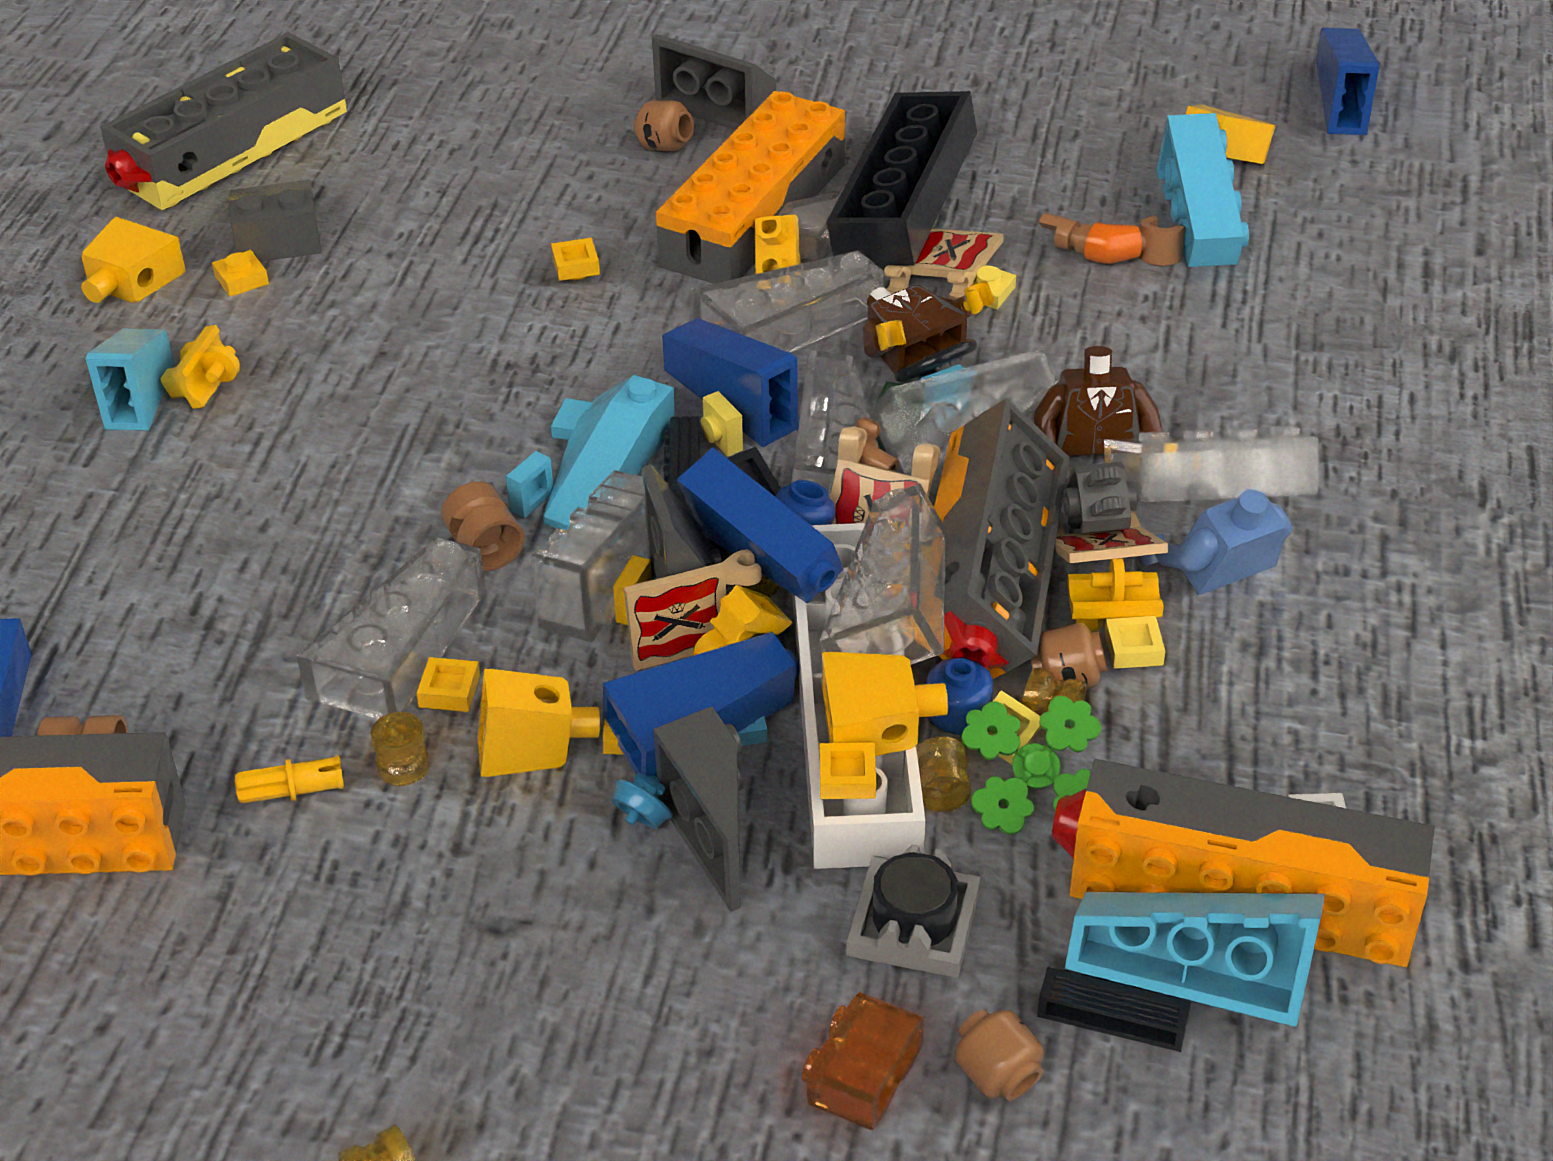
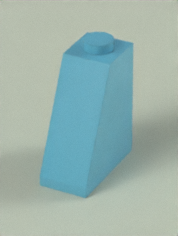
[85,328,174,431]

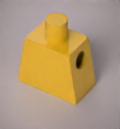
[81,217,186,303]
[822,652,948,756]
[477,669,600,777]

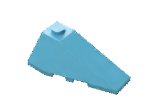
[543,375,675,538]

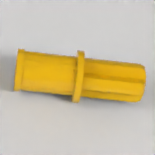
[234,755,344,803]

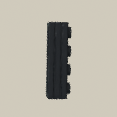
[663,416,700,491]
[1037,967,1191,1052]

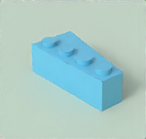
[1156,113,1249,267]
[1065,892,1325,1027]

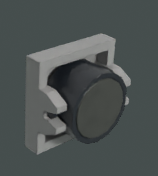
[846,845,981,978]

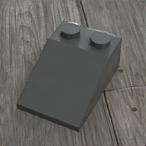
[228,179,322,262]
[642,465,733,595]
[653,706,743,912]

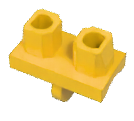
[755,214,801,295]
[160,325,240,409]
[1067,558,1164,631]

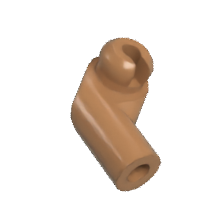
[855,417,899,471]

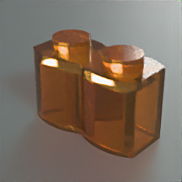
[802,992,924,1130]

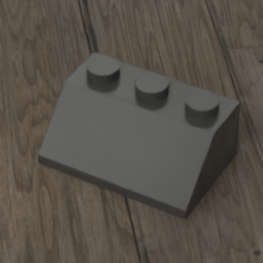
[652,34,776,130]

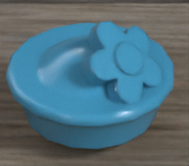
[612,773,673,829]

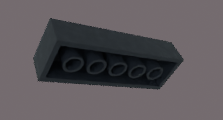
[826,91,977,267]

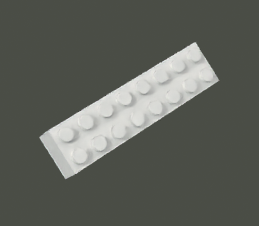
[792,522,925,869]

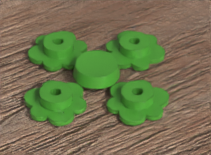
[961,696,1101,835]

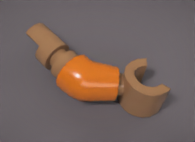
[1038,213,1186,266]

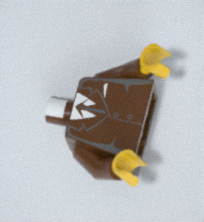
[862,281,995,374]
[1034,346,1174,474]

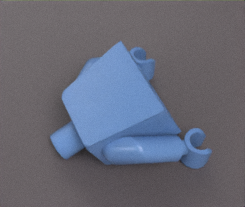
[1139,489,1292,595]

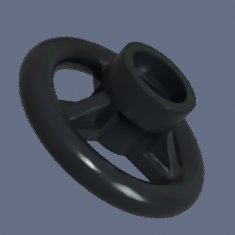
[894,339,977,383]

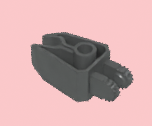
[1063,462,1137,534]

